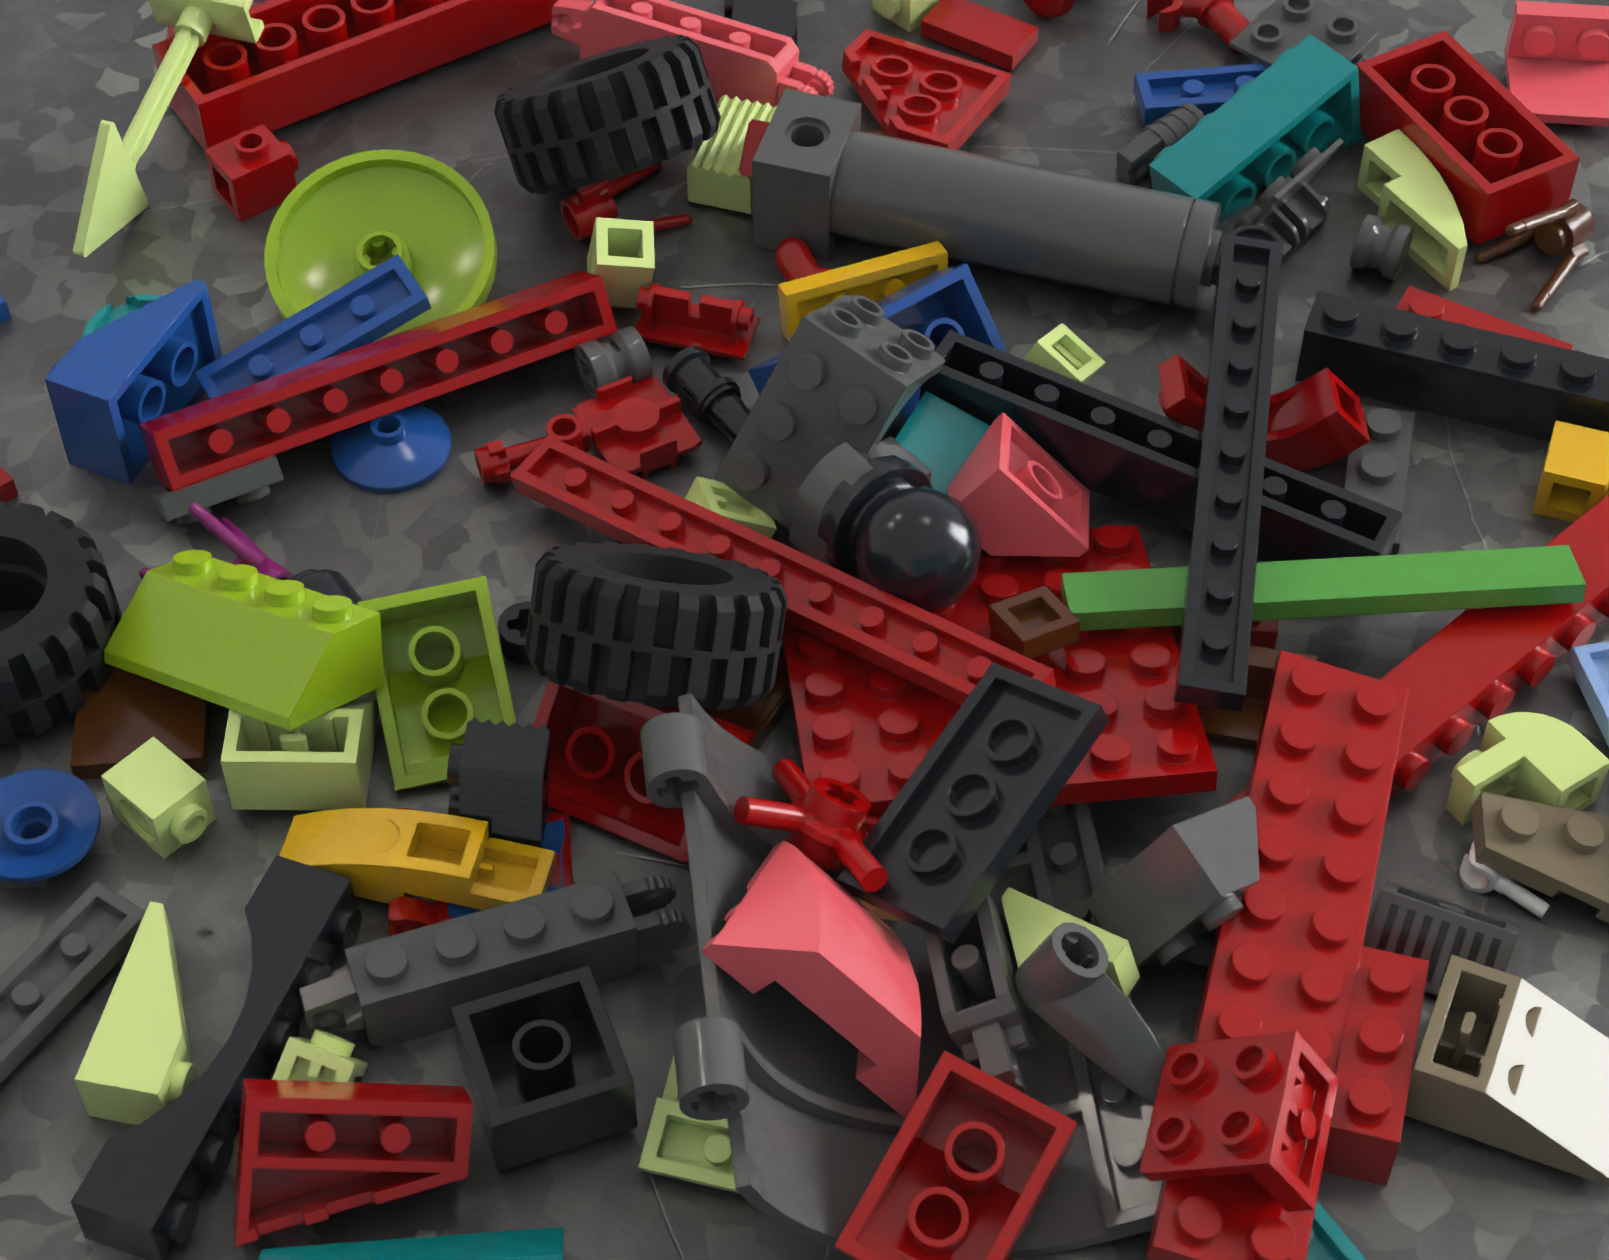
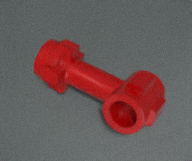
[474,414,591,485]

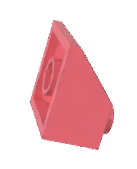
[947,412,1090,557]

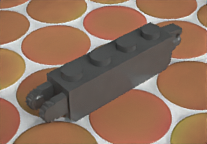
[299,873,690,1048]

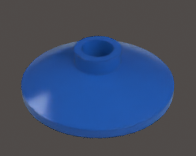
[331,404,452,493]
[0,769,101,883]

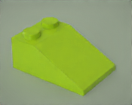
[357,575,517,793]

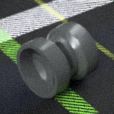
[574,326,653,398]

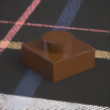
[989,585,1080,659]

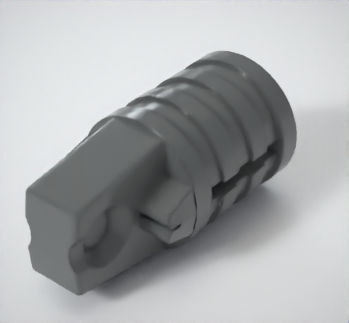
[1116,103,1205,185]

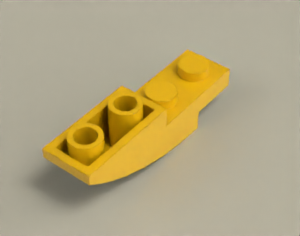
[279,808,555,910]

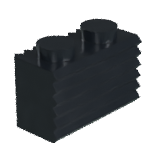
[447,718,550,848]

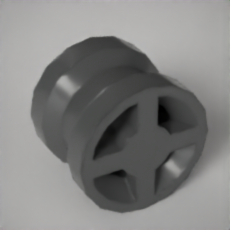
[1350,214,1414,282]

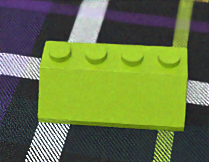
[103,550,384,731]

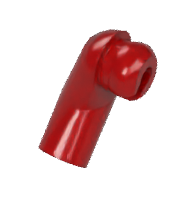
[775,237,832,282]

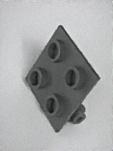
[1229,0,1380,67]
[1233,138,1344,257]

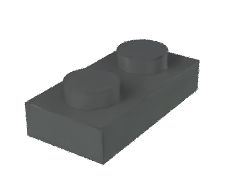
[149,455,284,524]

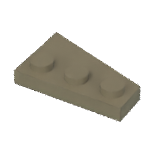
[1471,792,1609,923]

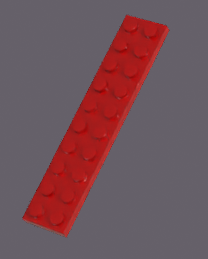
[1146,650,1409,1260]

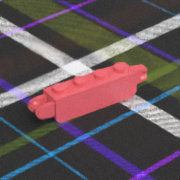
[551,0,835,107]

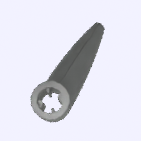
[1015,923,1167,1106]

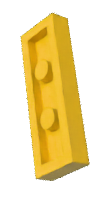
[778,241,948,342]

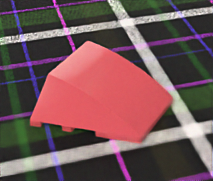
[701,840,921,1118]

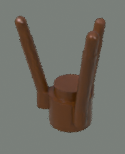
[1476,198,1595,312]

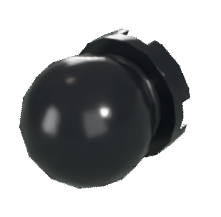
[818,455,981,612]

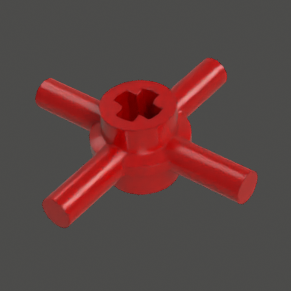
[734,759,888,892]

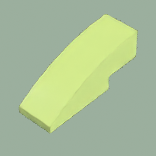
[1356,129,1468,291]

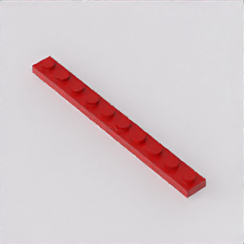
[510,435,1056,706]

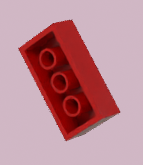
[1356,31,1580,245]

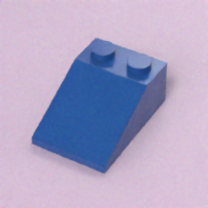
[45,279,222,485]

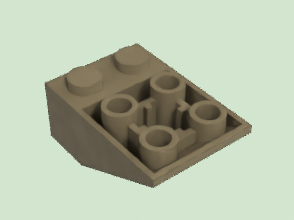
[1405,955,1609,1187]

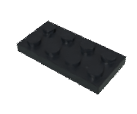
[837,663,1110,944]

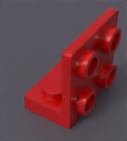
[1139,1031,1339,1212]

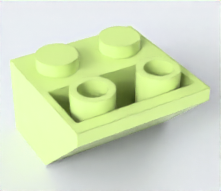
[220,698,379,811]

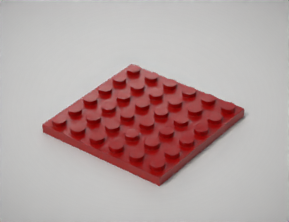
[781,525,1218,818]

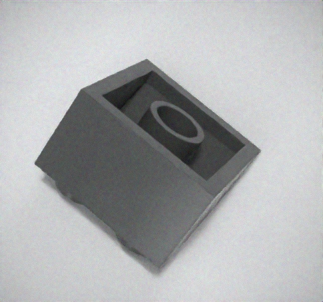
[1084,796,1260,968]

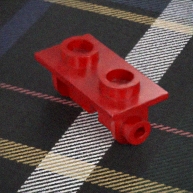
[635,283,760,361]

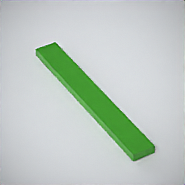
[1060,545,1586,631]

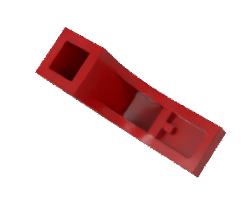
[1158,354,1370,472]

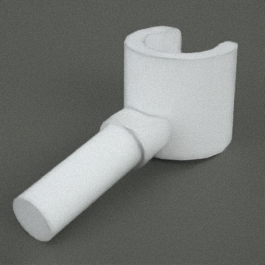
[1459,841,1550,919]

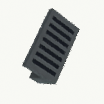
[1364,880,1521,996]

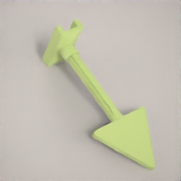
[73,0,264,258]

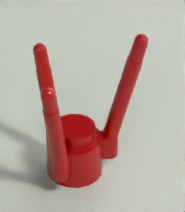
[560,162,692,241]

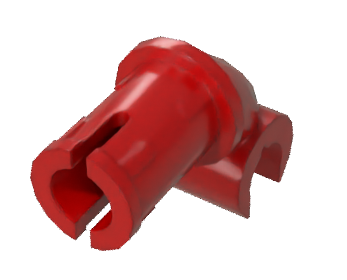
[1146,0,1250,54]

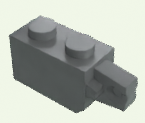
[923,894,1040,1092]

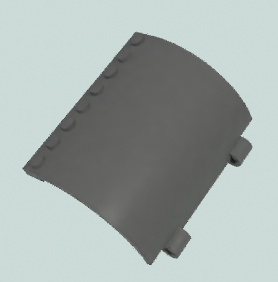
[640,693,1162,1259]

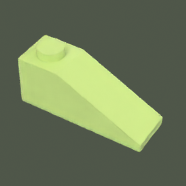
[75,901,198,1125]

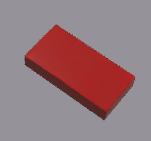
[921,0,1039,71]

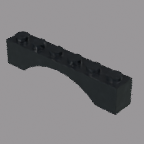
[71,855,362,1260]

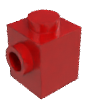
[204,124,299,222]

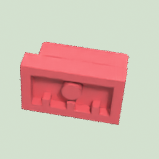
[1504,0,1609,127]

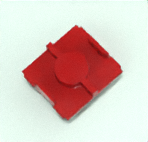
[571,375,702,480]

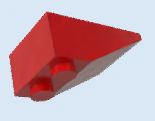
[834,1050,1077,1260]

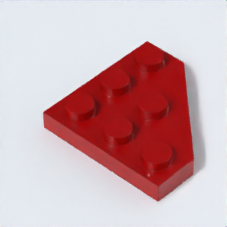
[842,29,1012,150]

